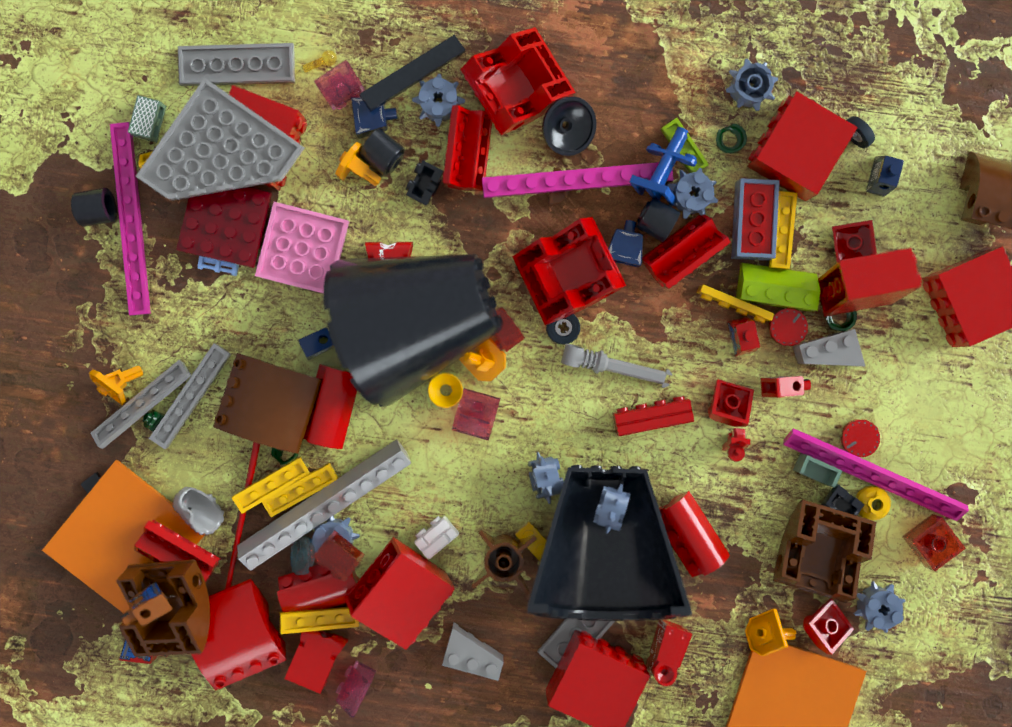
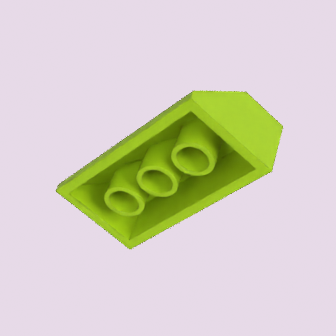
[736,263,820,312]

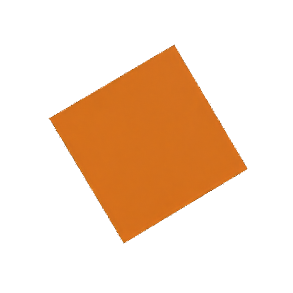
[42,460,205,613]
[726,644,867,727]

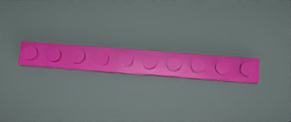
[110,122,151,316]
[482,162,674,198]
[783,428,969,521]

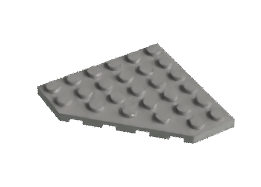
[136,78,304,200]

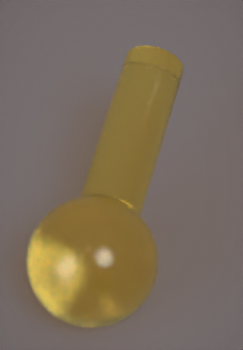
[302,50,337,73]

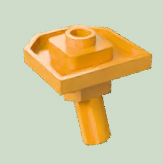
[335,142,381,186]
[459,338,506,381]
[89,366,143,406]
[745,608,797,656]

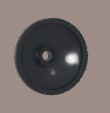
[542,96,597,156]

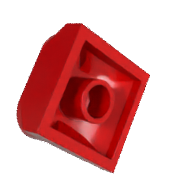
[832,220,877,262]
[708,379,754,427]
[803,599,854,655]

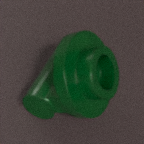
[142,410,165,432]

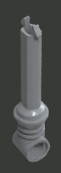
[561,344,672,388]

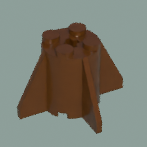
[471,529,537,595]

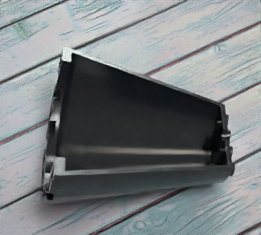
[323,254,503,407]
[527,465,692,621]

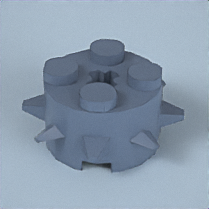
[726,59,778,111]
[412,74,465,127]
[667,168,718,219]
[528,452,564,504]
[593,484,631,534]
[307,516,360,565]
[854,582,905,633]

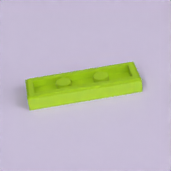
[660,118,709,173]

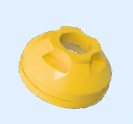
[428,373,463,408]
[855,486,891,520]

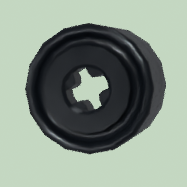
[359,129,405,176]
[71,188,117,227]
[636,197,681,243]

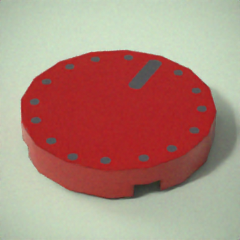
[769,308,808,346]
[841,419,880,457]

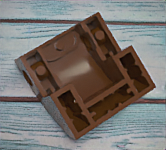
[959,151,1012,230]
[213,353,322,454]
[773,499,877,603]
[116,559,210,657]

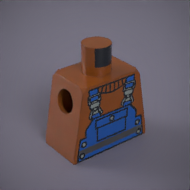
[120,581,172,626]

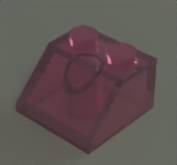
[314,59,365,111]
[452,388,501,441]
[335,661,376,718]

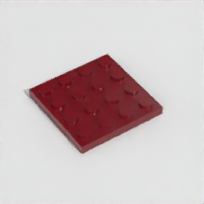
[176,187,272,268]

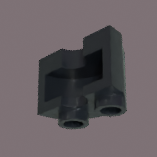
[406,160,444,206]
[820,484,864,516]

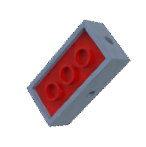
[731,178,780,261]

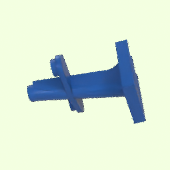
[629,127,697,205]

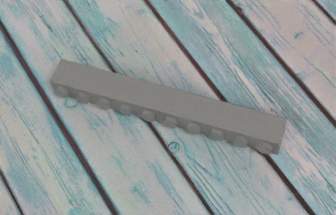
[237,439,412,571]

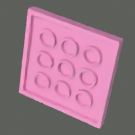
[255,202,349,293]

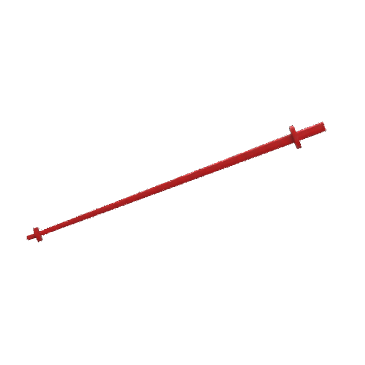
[225,442,260,589]

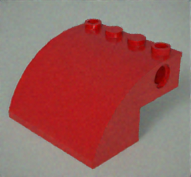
[460,27,576,135]
[512,217,626,325]
[191,579,287,691]

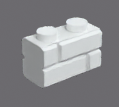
[414,515,459,560]

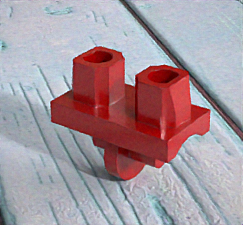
[722,428,750,462]

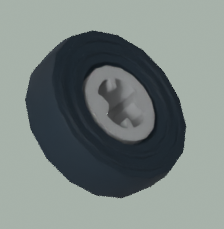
[846,116,875,149]
[546,314,580,345]

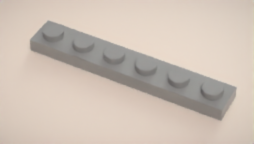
[149,343,231,449]
[91,360,192,449]

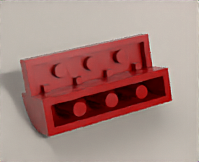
[443,105,492,191]
[642,214,731,289]
[303,364,357,449]
[659,491,730,577]
[134,520,220,584]
[277,555,359,612]

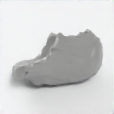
[173,487,224,535]

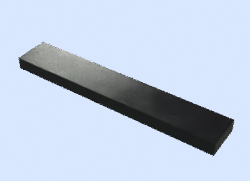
[360,34,466,112]

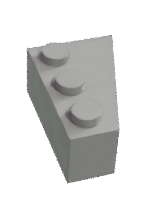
[793,329,865,366]
[442,622,504,681]

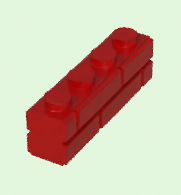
[613,396,694,436]

